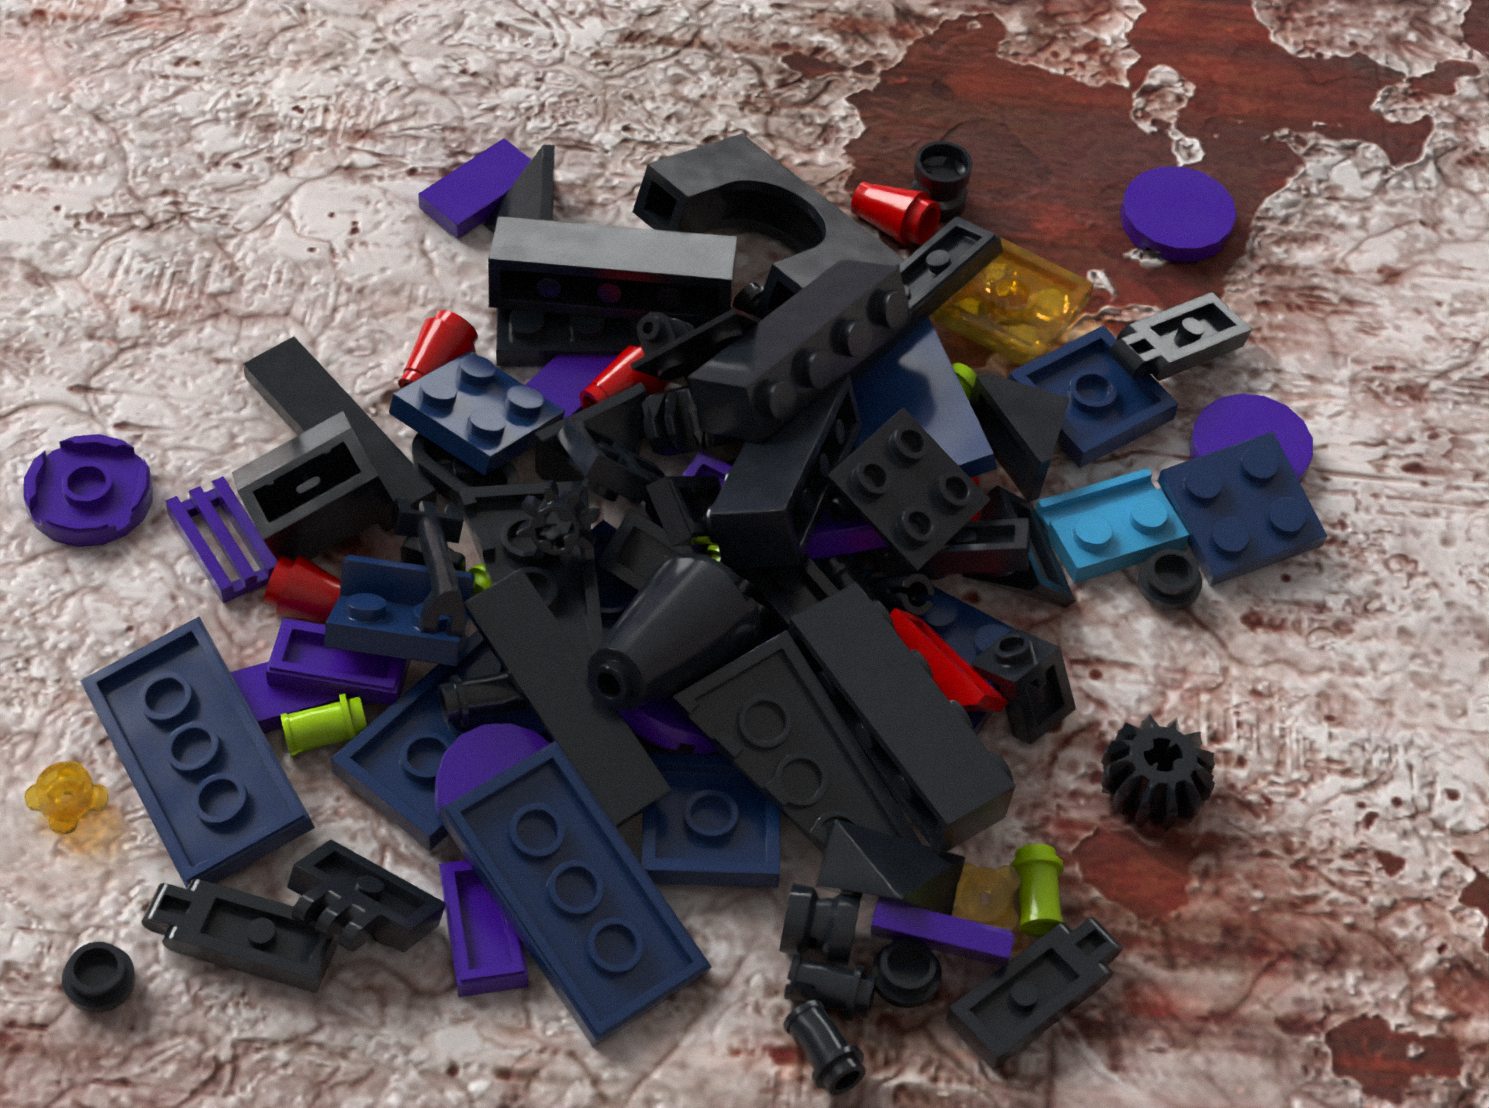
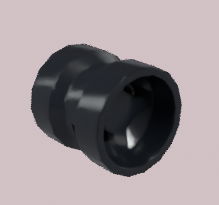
[911,141,973,222]
[779,883,861,966]

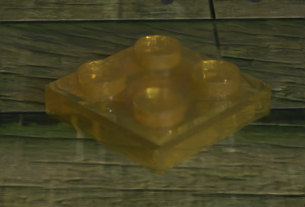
[931,237,1094,366]

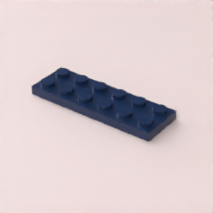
[331,519,639,851]

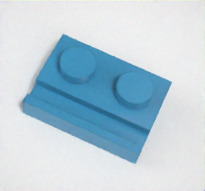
[1036,468,1189,584]

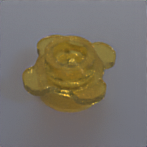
[25,761,109,835]
[952,863,1021,931]

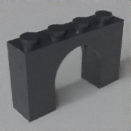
[633,133,905,318]

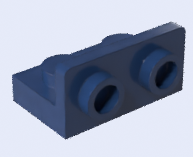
[324,555,475,666]

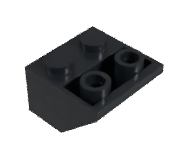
[232,411,394,561]

